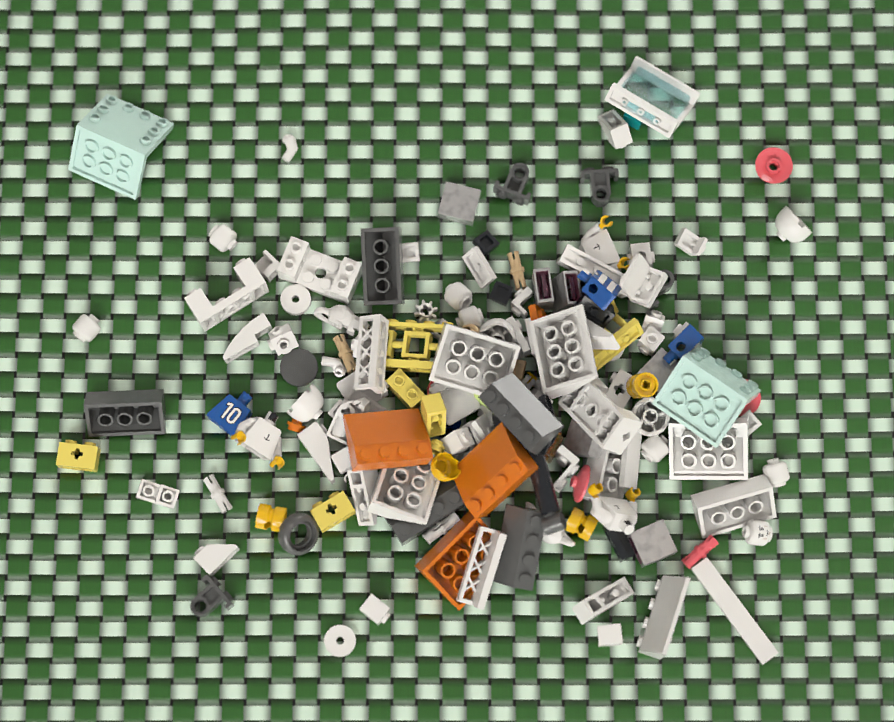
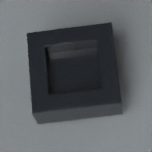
[472,230,500,257]
[489,280,514,306]

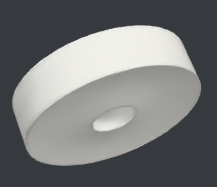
[280,284,311,316]
[324,625,356,657]

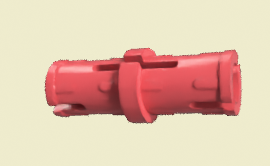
[681,534,719,569]

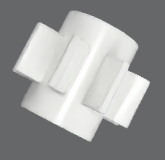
[414,300,438,323]

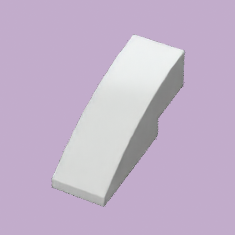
[223,312,272,364]

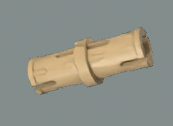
[507,251,527,291]
[333,334,356,373]

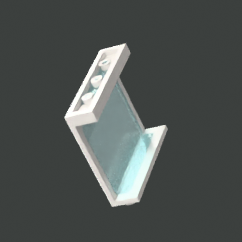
[605,56,701,138]

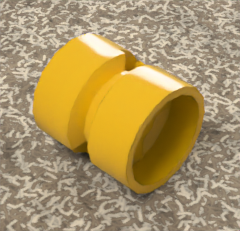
[626,372,658,399]
[255,503,287,532]
[564,507,598,542]

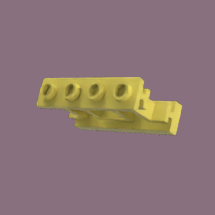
[385,319,454,373]

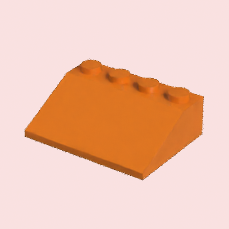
[343,408,433,472]
[454,422,539,519]
[415,511,492,611]

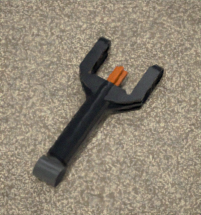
[492,394,567,535]

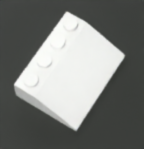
[529,304,598,399]
[429,322,521,395]
[668,417,748,480]
[366,455,440,525]
[636,575,690,660]

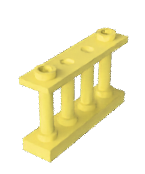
[593,300,644,371]

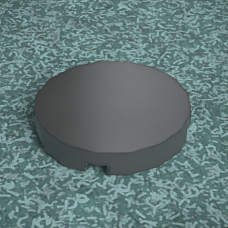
[280,348,318,387]

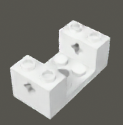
[277,236,362,305]
[184,257,269,332]
[558,378,643,454]

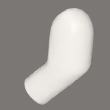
[281,134,298,163]
[321,356,346,377]

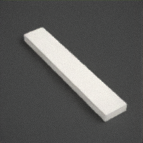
[691,557,779,665]

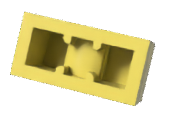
[386,368,425,409]
[421,392,446,438]
[56,440,101,472]
[310,491,356,533]

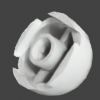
[775,206,812,243]
[479,318,516,344]
[286,384,324,422]
[632,397,670,437]

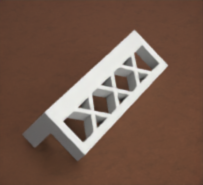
[556,244,627,298]
[354,314,389,394]
[456,525,507,610]

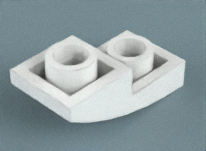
[135,479,180,509]

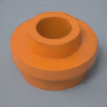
[287,418,306,433]

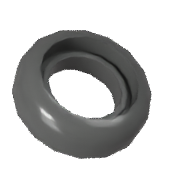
[278,513,319,555]

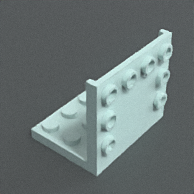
[68,94,174,200]
[652,347,761,448]

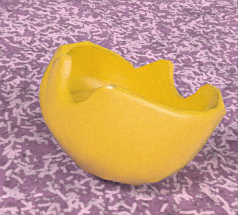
[430,452,461,482]

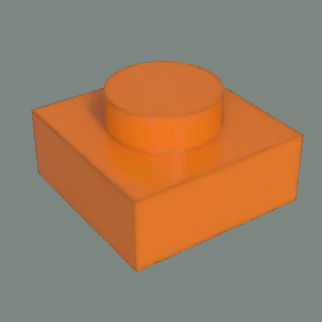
[528,304,546,321]

